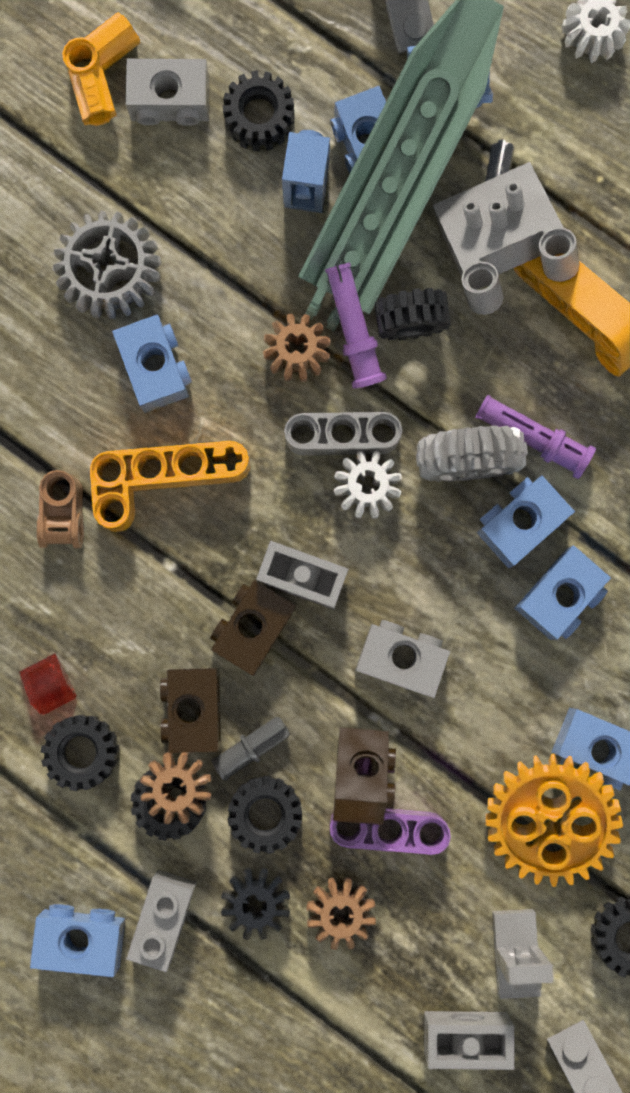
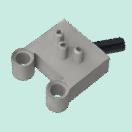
[433,139,580,315]

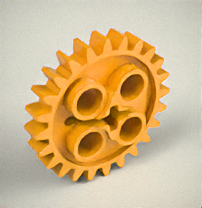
[486,754,623,887]

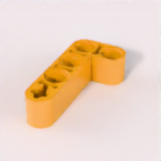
[513,253,630,377]
[90,441,251,532]

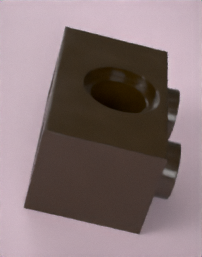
[210,580,297,676]
[160,668,221,753]
[333,727,396,825]

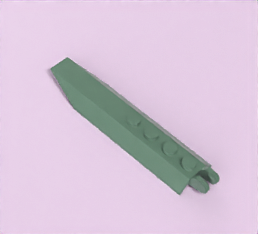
[298,0,504,332]

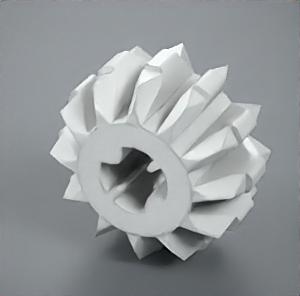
[561,0,630,64]
[334,451,402,519]

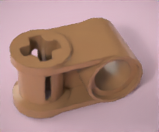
[37,470,84,548]

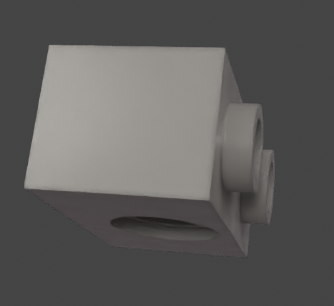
[126,59,209,126]
[256,541,348,610]
[355,620,450,698]
[126,869,197,972]
[424,1011,514,1070]

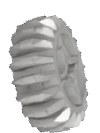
[53,210,162,320]
[416,425,528,482]

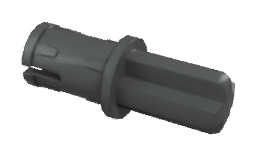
[211,717,290,781]

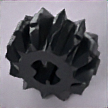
[221,868,290,940]

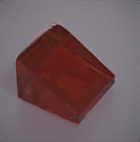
[19,653,77,715]

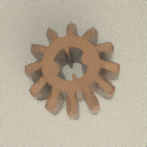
[263,314,330,382]
[140,752,212,824]
[306,877,376,950]

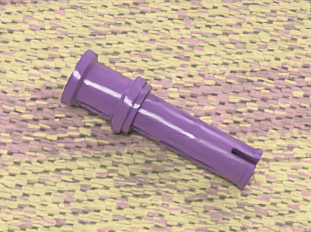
[325,262,387,389]
[475,395,596,479]

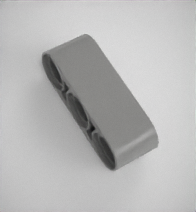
[284,412,402,456]

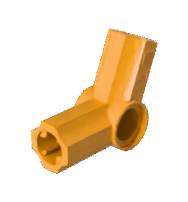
[62,12,141,126]

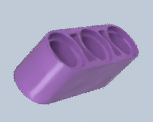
[329,809,451,855]

